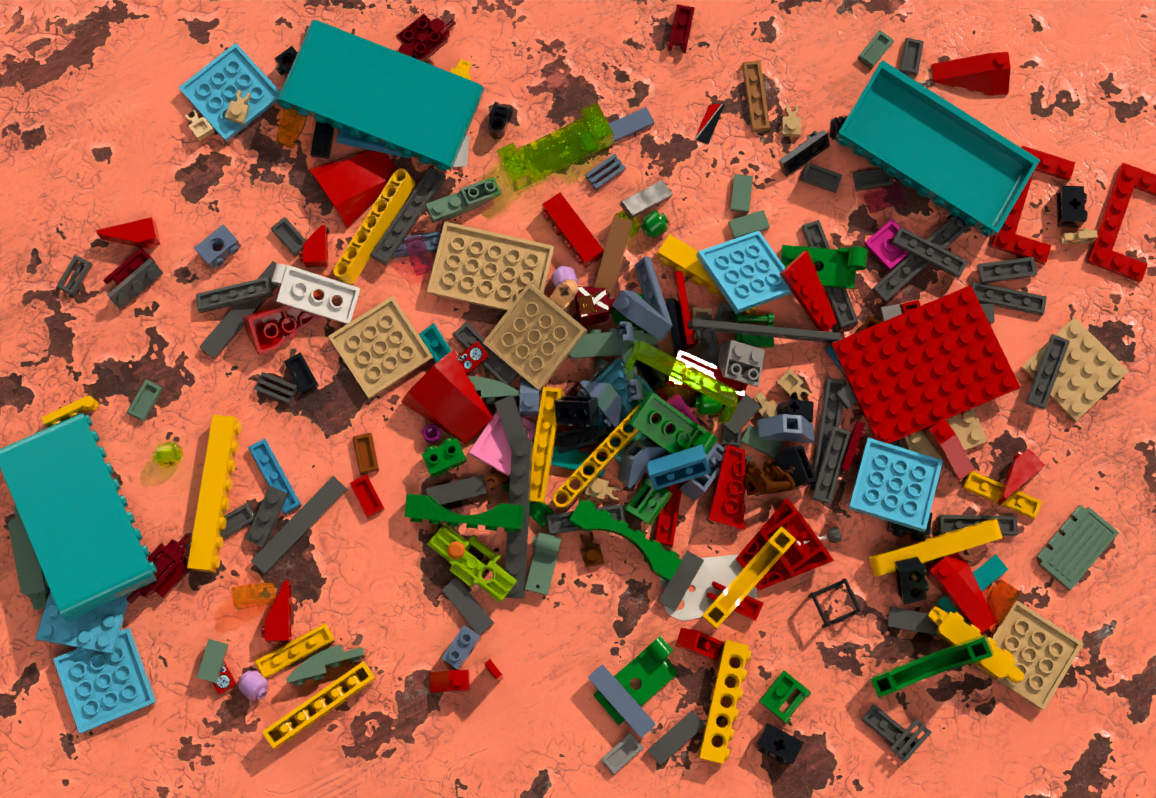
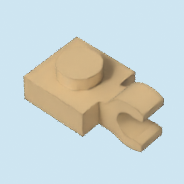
[753,392,778,419]

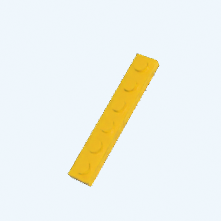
[530,387,563,503]

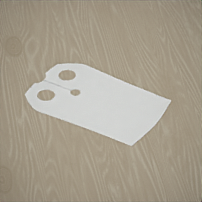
[660,554,757,621]

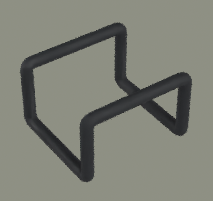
[808,578,860,628]

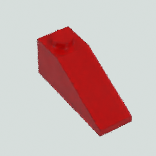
[96,217,160,249]
[924,418,975,481]
[997,449,1045,505]
[261,580,292,643]

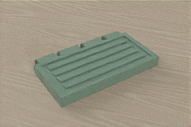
[1036,505,1119,591]

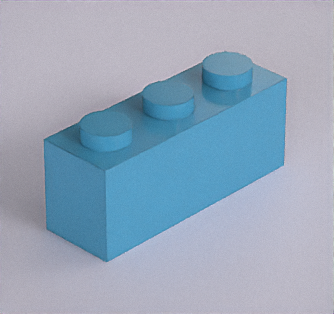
[647,444,711,490]

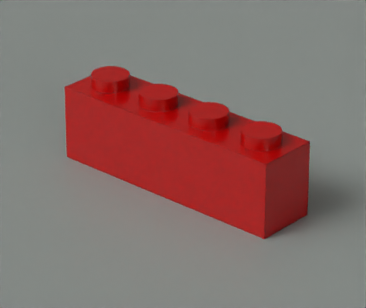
[541,192,604,268]

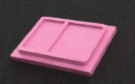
[469,411,537,477]

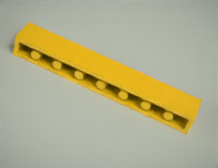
[187,415,242,573]

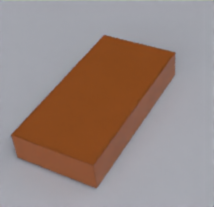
[353,433,379,475]

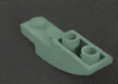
[425,177,502,223]
[468,376,520,404]
[286,644,366,686]

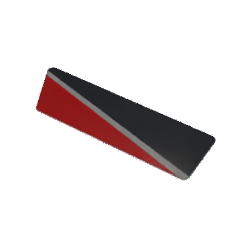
[695,104,725,144]

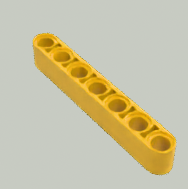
[333,169,415,285]
[553,405,640,509]
[868,519,1003,577]

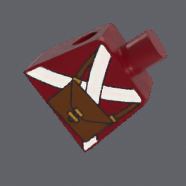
[574,286,617,326]

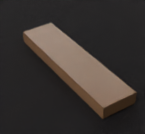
[742,61,770,133]
[594,216,633,294]

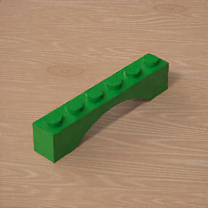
[404,494,525,533]
[568,499,682,582]
[871,634,994,698]

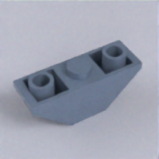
[579,380,622,430]
[757,414,814,443]
[618,440,667,488]

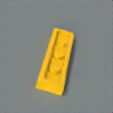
[962,471,1042,520]
[255,623,335,679]

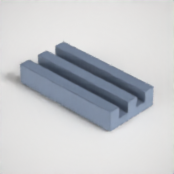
[585,154,626,190]

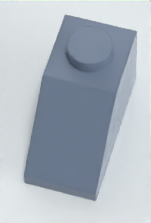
[520,378,539,417]

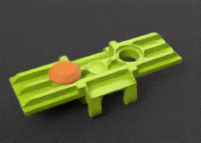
[427,523,517,603]

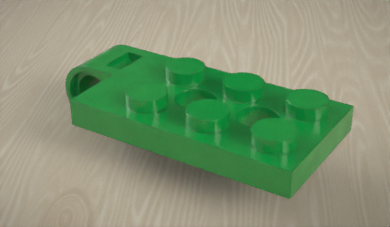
[628,391,718,455]

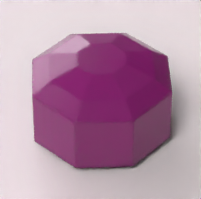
[422,423,442,444]

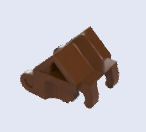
[745,460,795,496]

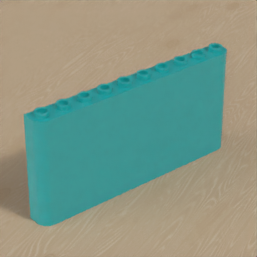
[277,20,484,171]
[836,60,1040,237]
[0,413,157,622]

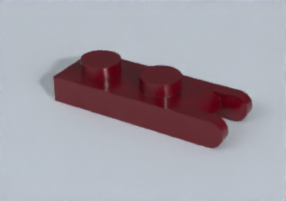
[668,4,695,54]
[103,247,156,285]
[840,421,866,474]

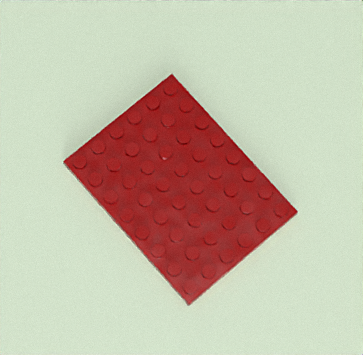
[831,285,1021,447]

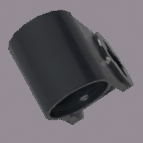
[489,101,513,139]
[776,399,814,422]

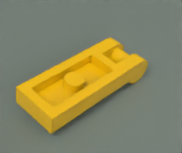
[41,396,99,427]

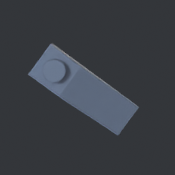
[612,290,673,341]
[679,442,724,501]

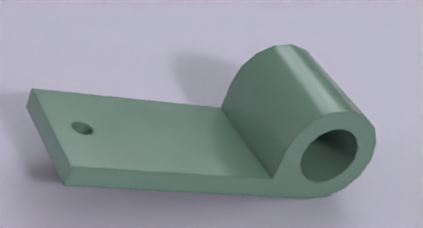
[525,532,562,596]

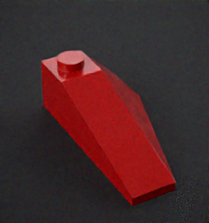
[931,52,1011,96]
[242,296,321,355]
[926,552,996,634]

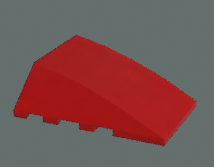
[308,150,397,229]
[401,350,493,445]
[736,497,834,591]

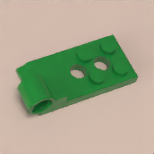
[781,245,868,289]
[593,635,678,726]

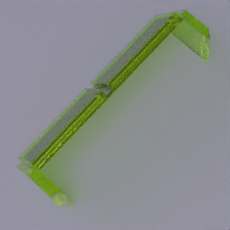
[622,340,738,424]

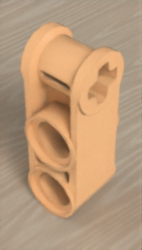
[549,279,578,312]

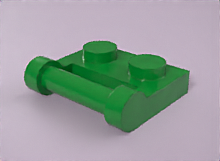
[734,313,774,348]
[623,477,673,526]
[759,670,811,724]

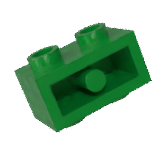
[421,438,467,478]

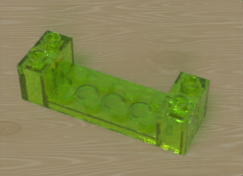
[497,102,614,192]

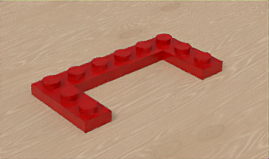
[991,145,1076,265]
[1087,163,1156,283]

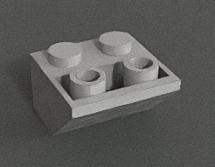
[718,340,765,387]

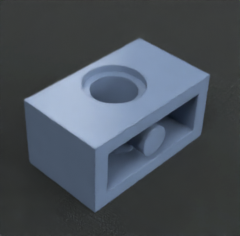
[194,224,241,269]
[441,625,481,670]

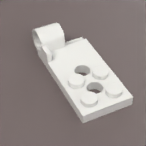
[271,263,361,324]

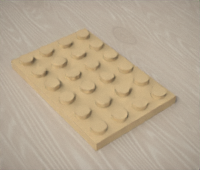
[427,222,554,312]

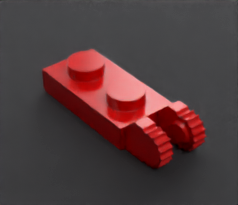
[706,581,764,621]

